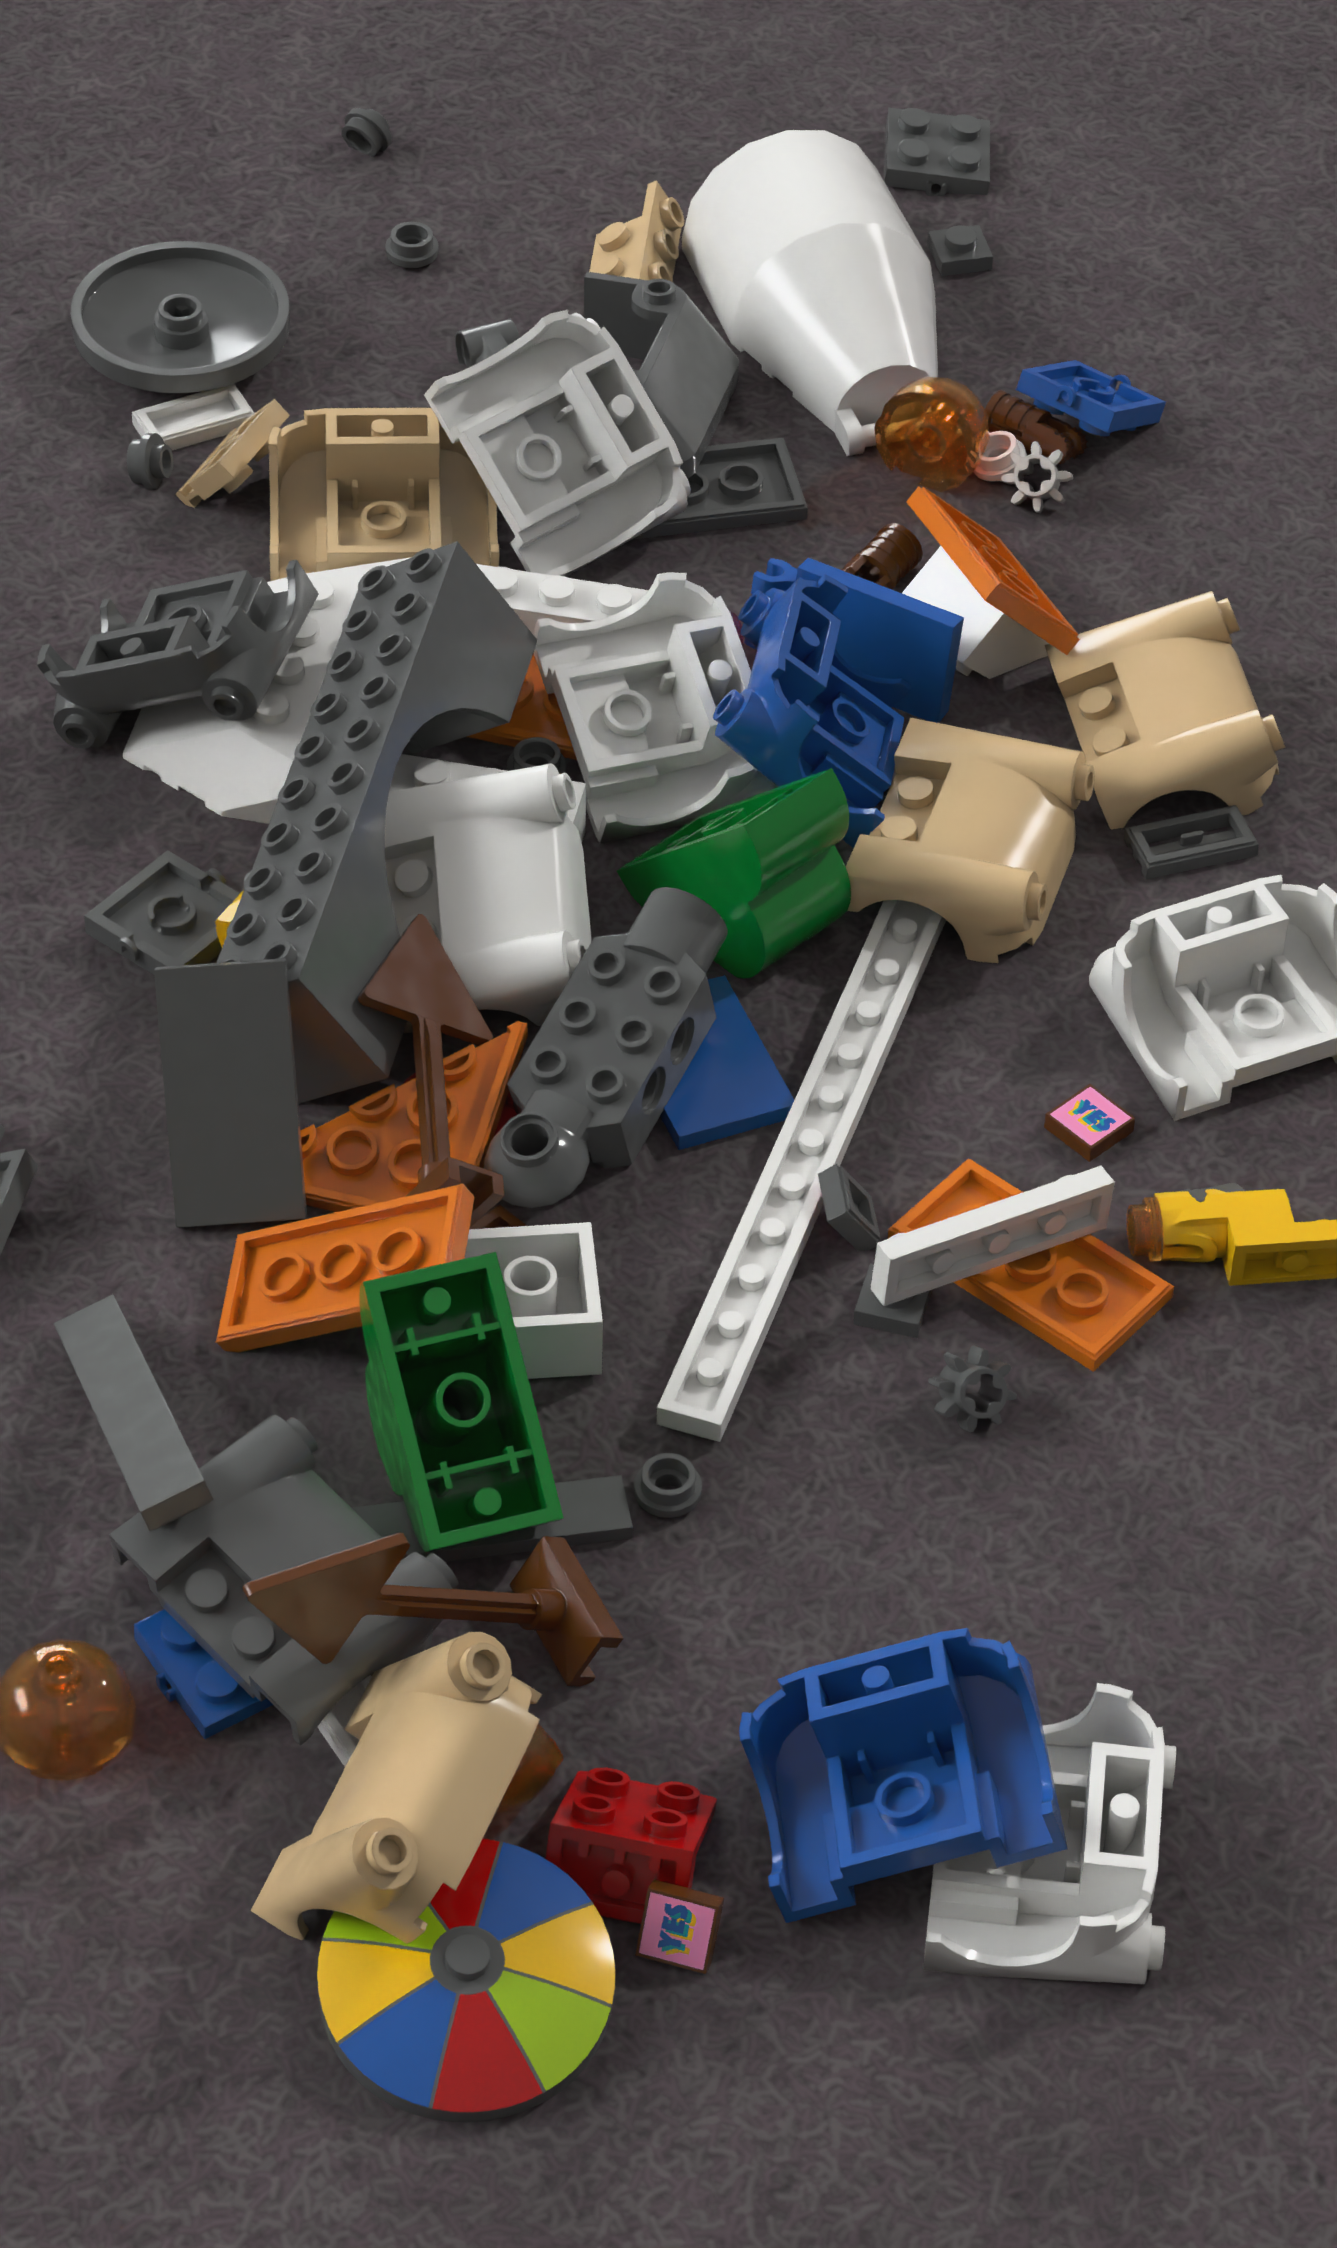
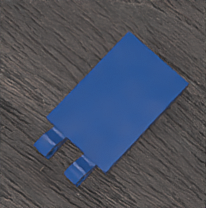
[744,558,964,723]
[660,975,794,1150]

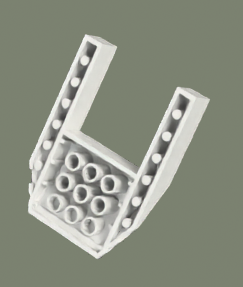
[123,557,649,843]

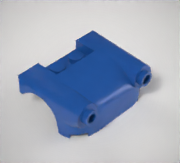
[713,574,911,849]
[739,1628,1068,1923]

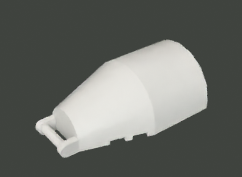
[682,130,953,456]

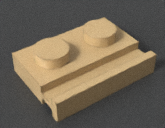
[175,399,290,508]

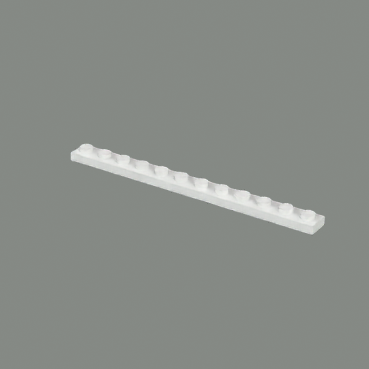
[657,900,946,1442]

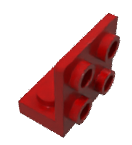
[545,1768,717,1924]

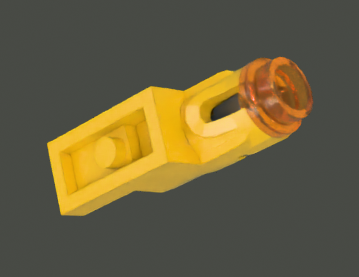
[1126,1183,1337,1286]

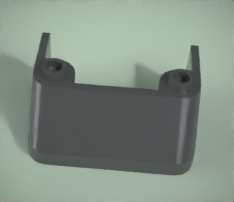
[584,272,739,479]

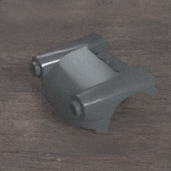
[37,560,319,749]
[109,1415,459,1746]

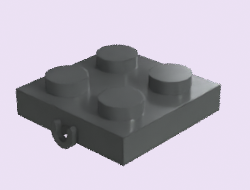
[884,107,990,196]
[84,850,240,975]

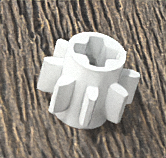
[1001,441,1073,513]

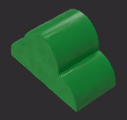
[616,768,851,978]
[359,1252,564,1552]

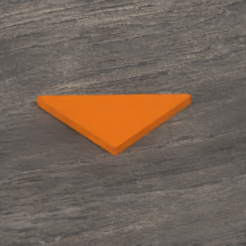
[300,1021,528,1212]

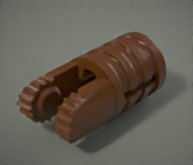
[979,390,1088,465]
[841,523,923,590]

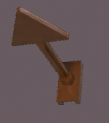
[358,914,505,1229]
[242,1532,624,1687]

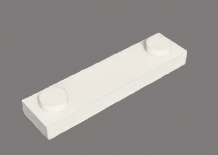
[871,1166,1115,1306]

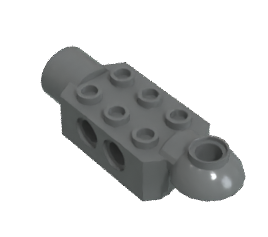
[484,887,728,1208]

